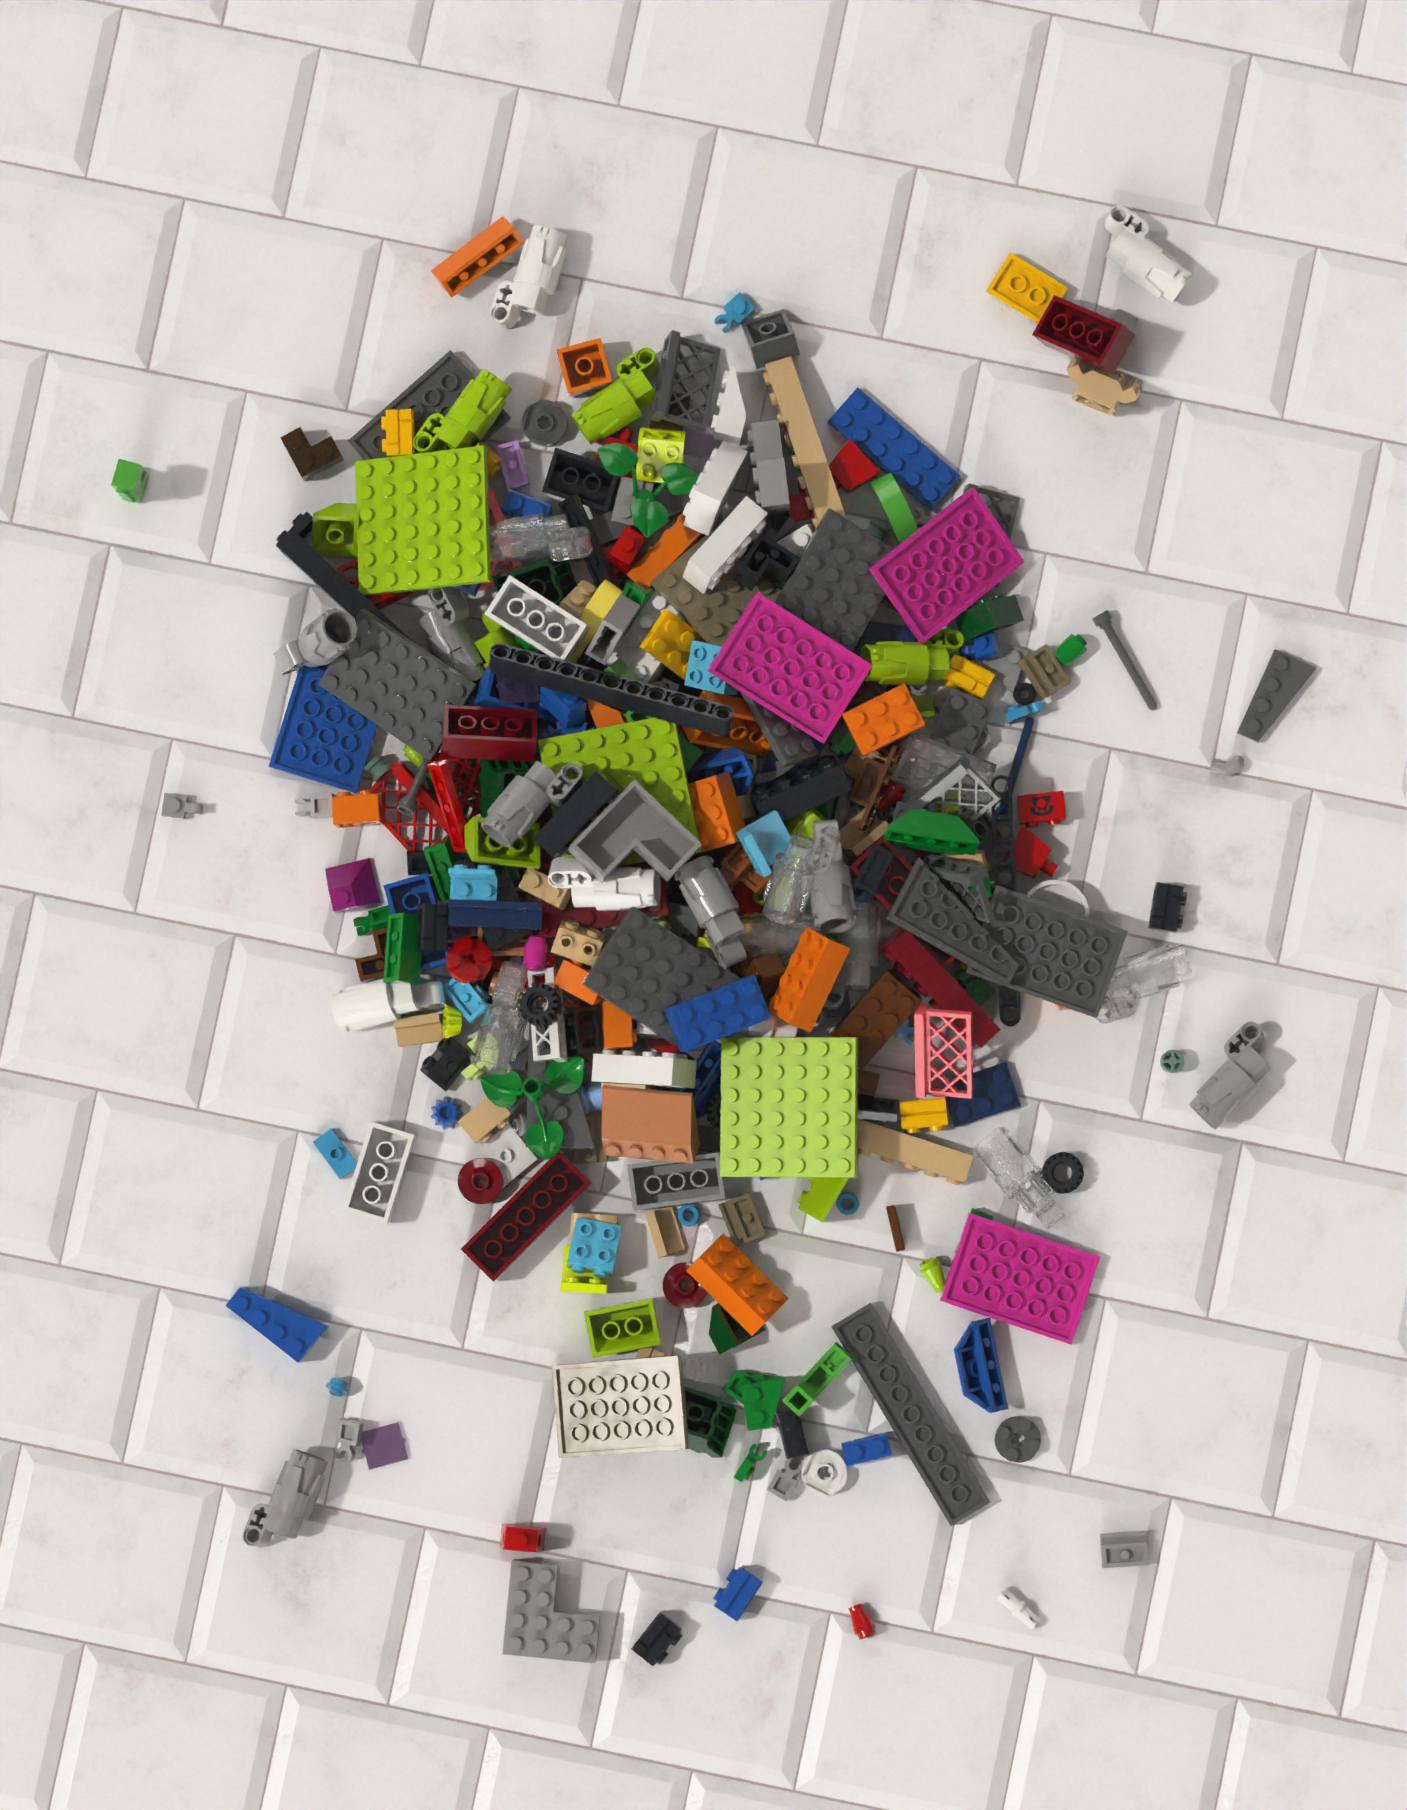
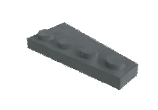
[1237,649,1316,743]

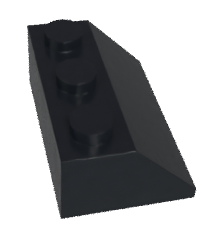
[542,448,619,512]

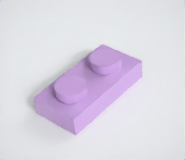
[496,440,530,490]

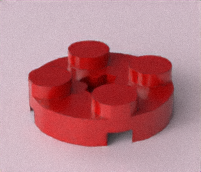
[446,936,492,984]

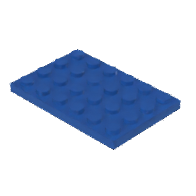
[269,663,378,794]

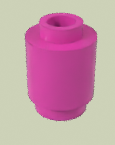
[522,936,549,972]

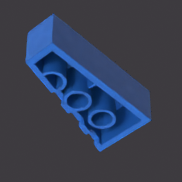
[225,1287,329,1363]

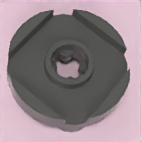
[522,400,568,447]
[994,1416,1041,1463]

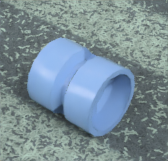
[578,1081,602,1114]

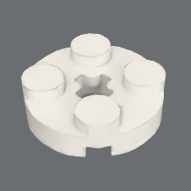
[801,1449,848,1496]

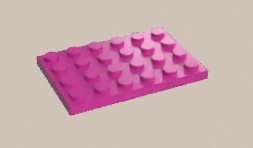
[869,488,1024,643]
[707,592,873,744]
[939,1213,1100,1345]

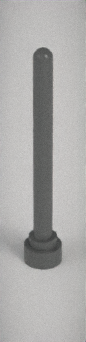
[1092,610,1157,710]
[397,757,430,816]

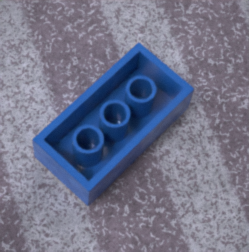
[383,873,450,972]
[664,975,771,1052]

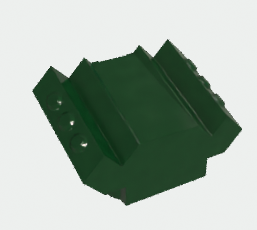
[492,551,577,605]
[479,759,538,823]
[684,1386,737,1458]

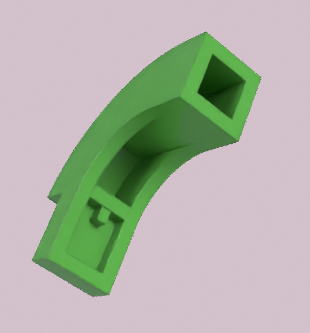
[870,473,918,545]
[782,1342,853,1416]

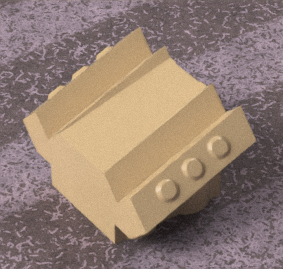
[1066,359,1141,416]

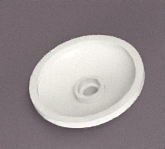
[1027,880,1090,917]

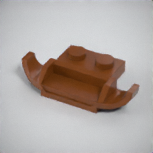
[720,842,788,896]

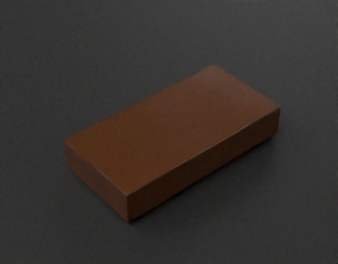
[886,1205,905,1252]

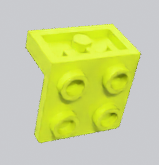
[636,428,686,483]
[560,1245,609,1294]

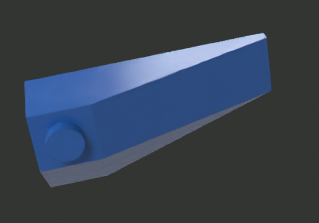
[474,664,563,726]

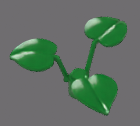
[597,443,699,538]
[480,1057,584,1160]

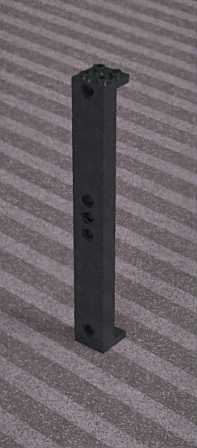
[276,512,538,758]

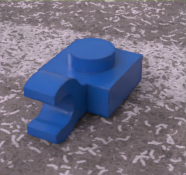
[959,631,999,662]

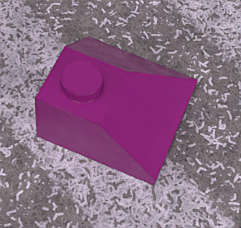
[325,858,380,913]

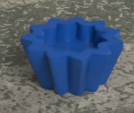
[431,1096,464,1129]

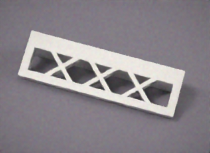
[527,967,567,1063]

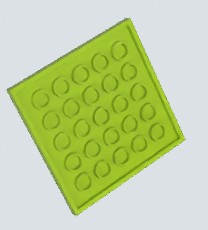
[355,445,491,596]
[538,718,701,867]
[720,1037,858,1178]

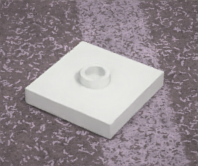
[473,1124,538,1188]

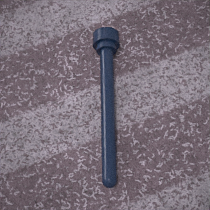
[991,717,1034,820]

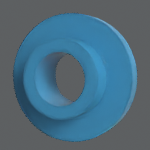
[836,1192,859,1215]
[678,1204,701,1227]
[326,1378,349,1397]

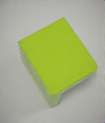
[910,694,935,719]

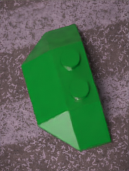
[884,809,979,855]

